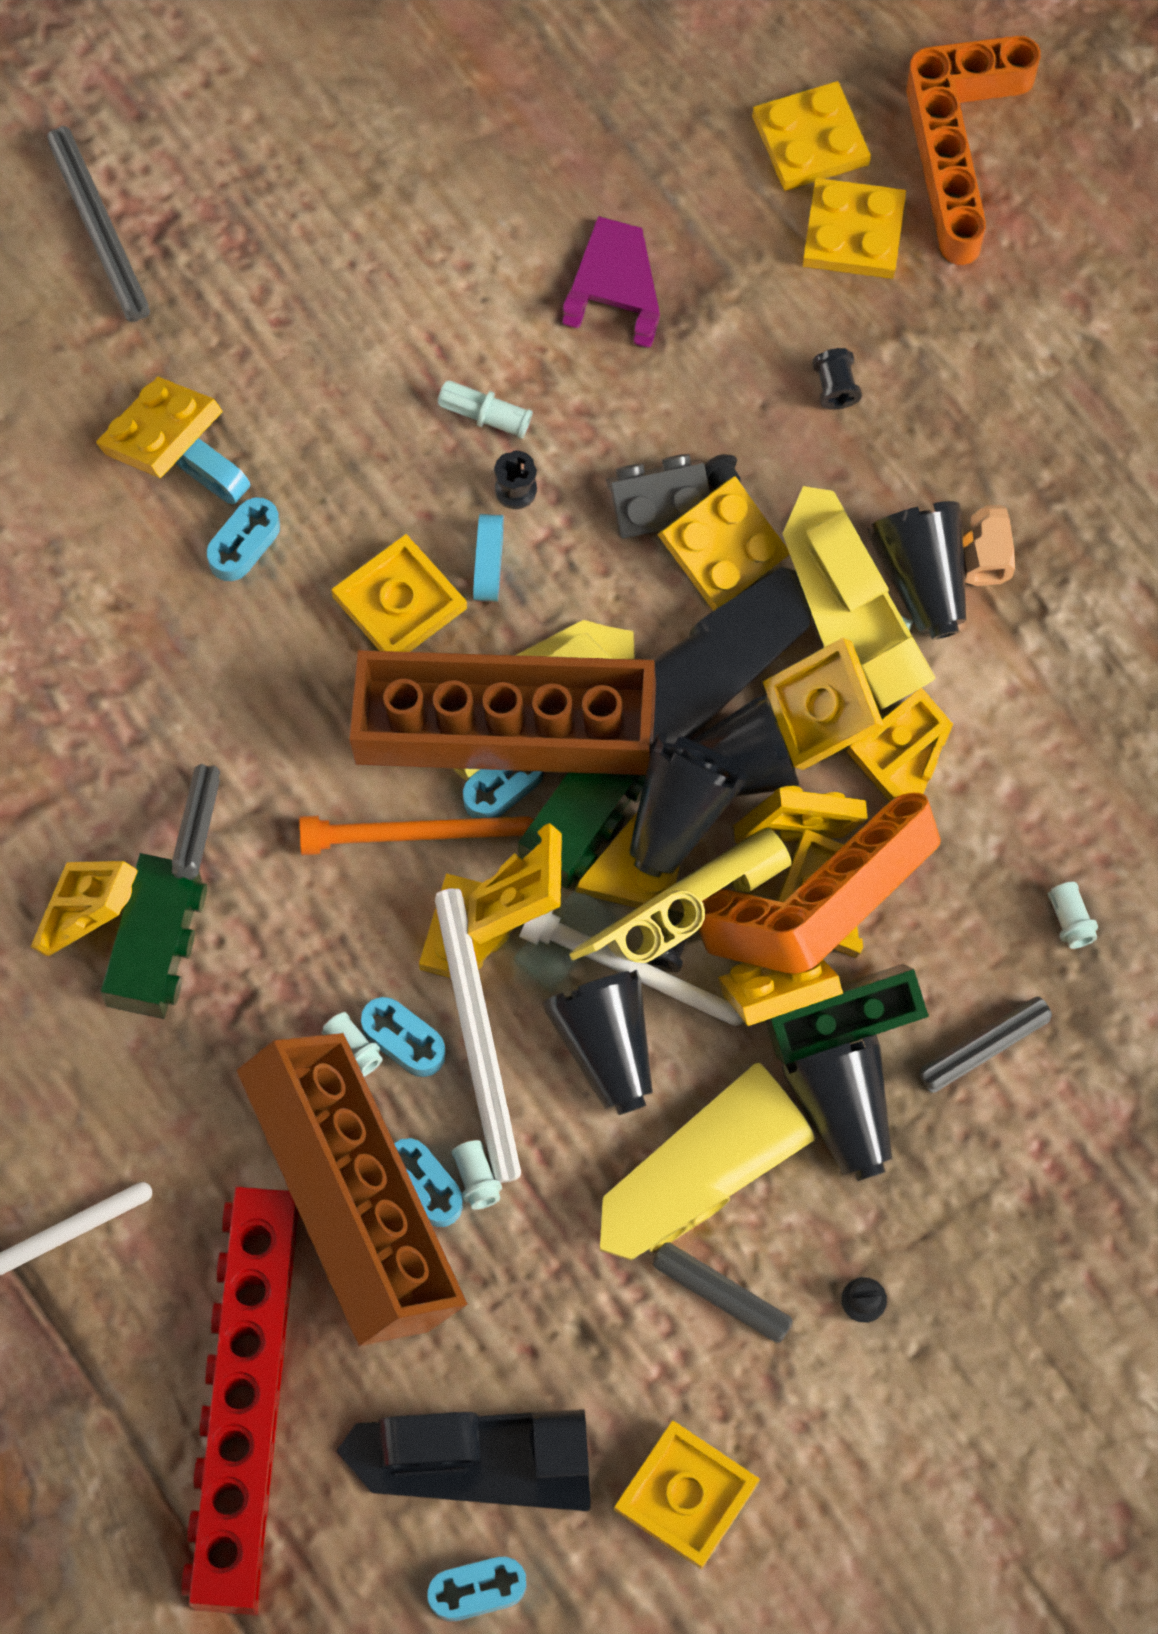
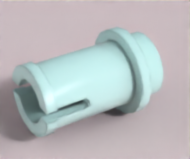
[1047,882,1098,949]
[321,1012,382,1077]
[451,1140,502,1209]

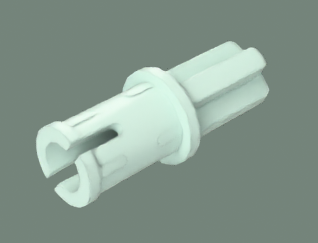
[438,380,533,439]

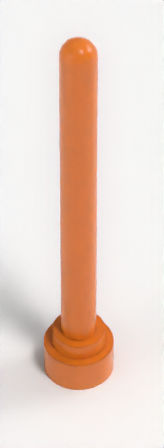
[299,815,534,855]

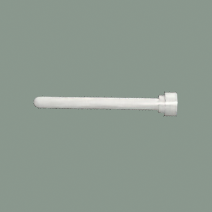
[519,910,744,1026]
[0,1182,152,1275]

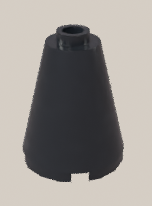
[867,501,966,640]
[693,695,800,797]
[629,733,748,877]
[542,970,653,1116]
[782,1035,892,1181]

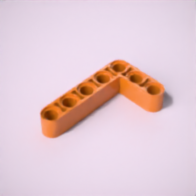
[906,36,1041,265]
[698,792,941,974]

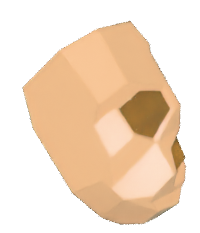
[963,505,1015,586]

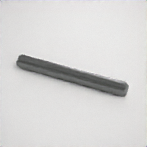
[47,126,150,322]

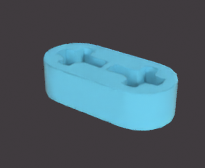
[175,438,251,505]
[207,498,280,581]
[473,514,504,602]
[463,769,544,818]
[361,997,446,1077]
[394,1138,463,1227]
[427,1557,527,1622]

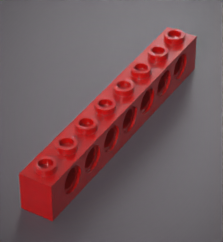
[182,1187,299,1615]

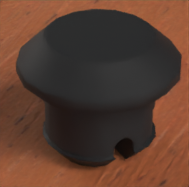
[705,454,741,490]
[841,1277,887,1323]

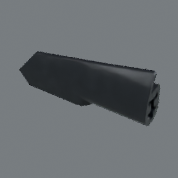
[653,567,811,744]
[336,1409,591,1512]

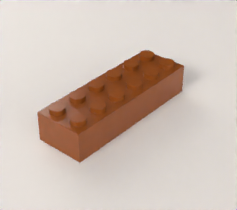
[349,650,656,775]
[236,1033,468,1346]

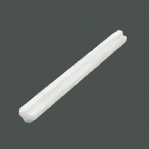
[435,889,521,1183]

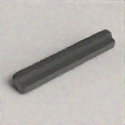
[171,763,220,880]
[918,996,1052,1093]
[653,1242,793,1343]

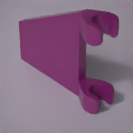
[563,216,660,348]

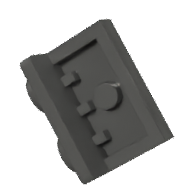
[606,454,710,539]

